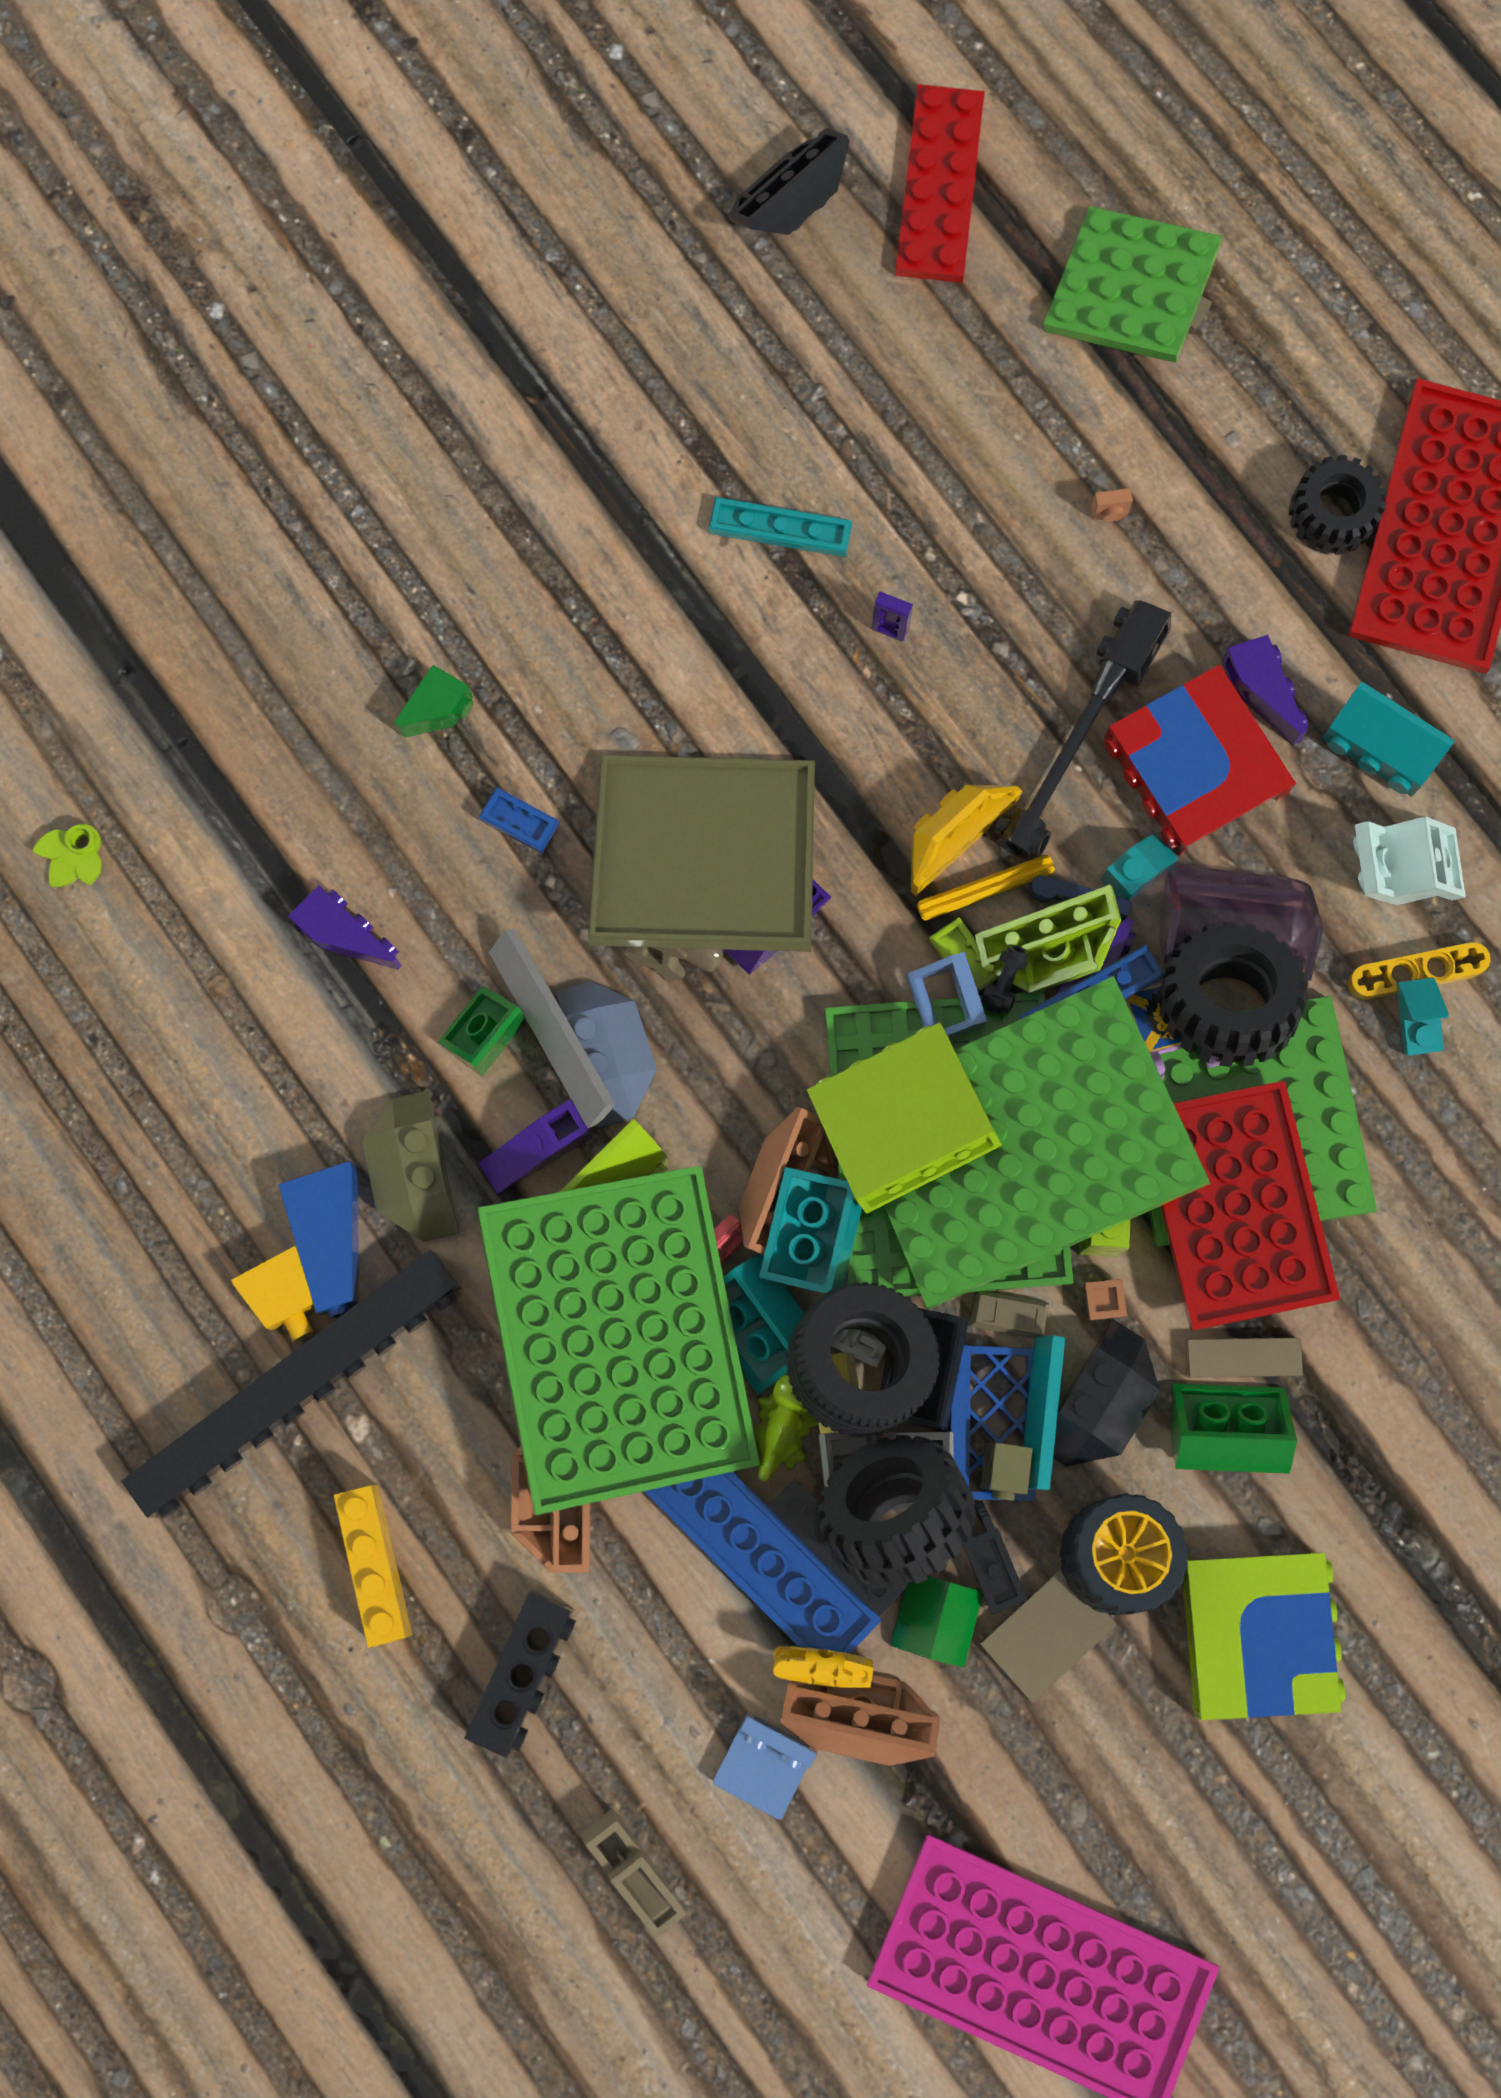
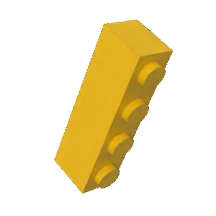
[334,1485,412,1648]

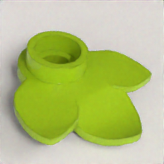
[33,824,102,887]

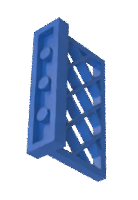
[942,1345,1035,1501]

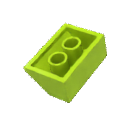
[560,1119,669,1192]

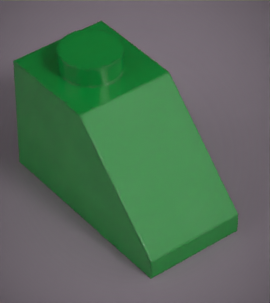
[394,665,473,738]

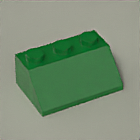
[1171,1383,1297,1474]

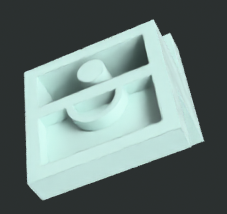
[1353,816,1466,905]

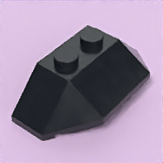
[728,128,850,235]
[1053,1319,1160,1467]

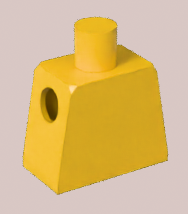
[231,1246,315,1343]

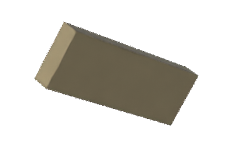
[1186,1338,1303,1378]

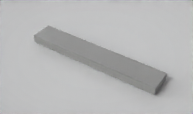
[489,929,615,1128]

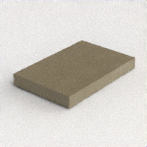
[979,1568,1117,1703]

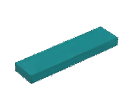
[709,497,853,558]
[1023,1335,1065,1490]

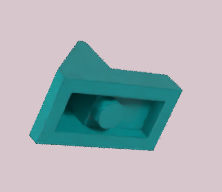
[1396,977,1449,1056]

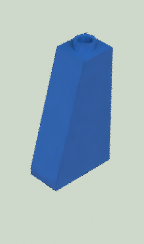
[278,1161,359,1319]

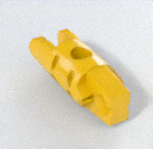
[773,1645,873,1688]

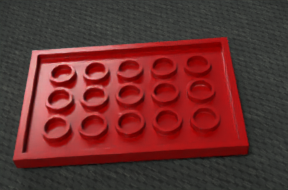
[1160,1080,1341,1332]

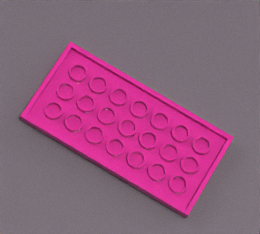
[866,1833,1220,2098]

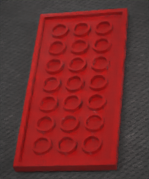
[1348,378,1501,674]

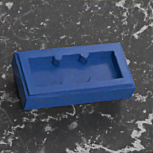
[478,787,560,854]

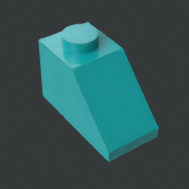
[1101,833,1179,901]

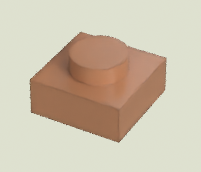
[1091,488,1133,522]
[1083,1279,1127,1321]

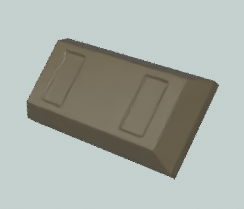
[969,1291,1049,1339]

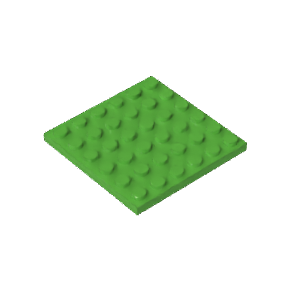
[1149,996,1377,1248]

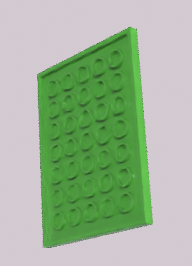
[884,976,1211,1309]
[476,1165,760,1515]

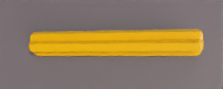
[917,855,1055,921]

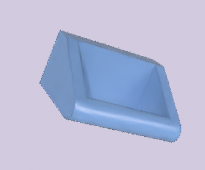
[906,952,987,1038]

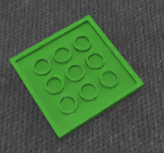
[1044,206,1222,363]

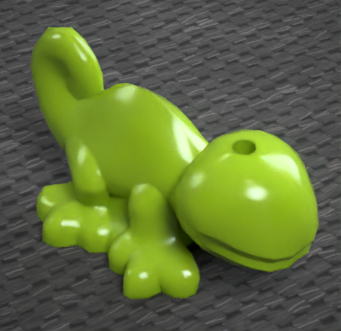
[753,1373,819,1482]

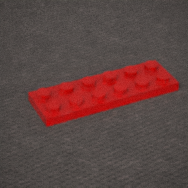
[895,84,985,283]

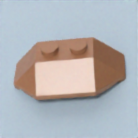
[738,1107,837,1256]
[510,1446,590,1573]
[780,1675,941,1766]

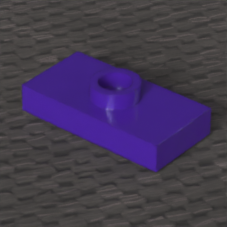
[872,591,913,641]

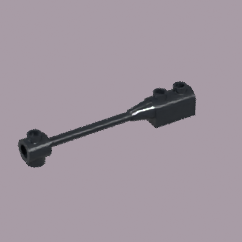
[995,600,1171,859]

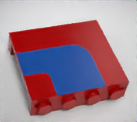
[1104,664,1296,856]

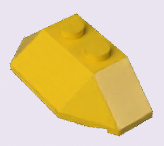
[911,785,1022,896]

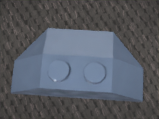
[556,981,657,1129]

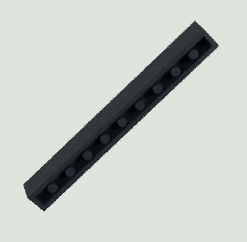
[121,1249,461,1519]

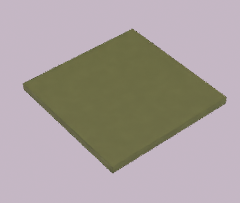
[588,755,815,952]

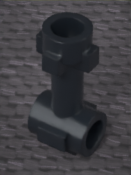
[981,944,1029,1014]

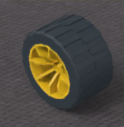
[1059,1493,1188,1616]

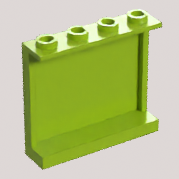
[807,1022,1002,1214]

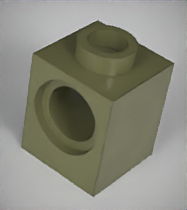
[980,1443,1033,1501]

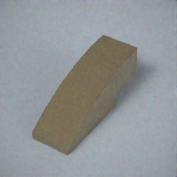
[581,1808,687,1939]

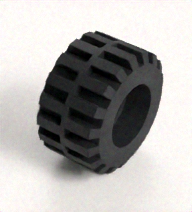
[1288,455,1387,555]

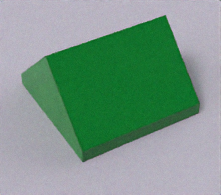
[437,986,527,1077]
[890,1575,983,1667]

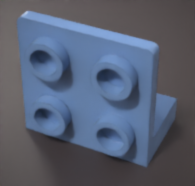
[713,1712,817,1820]

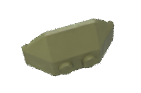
[362,1090,460,1242]

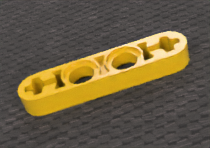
[1347,942,1491,1000]

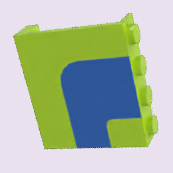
[1182,1552,1346,1720]

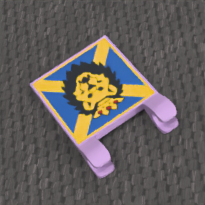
[1125,982,1220,1080]

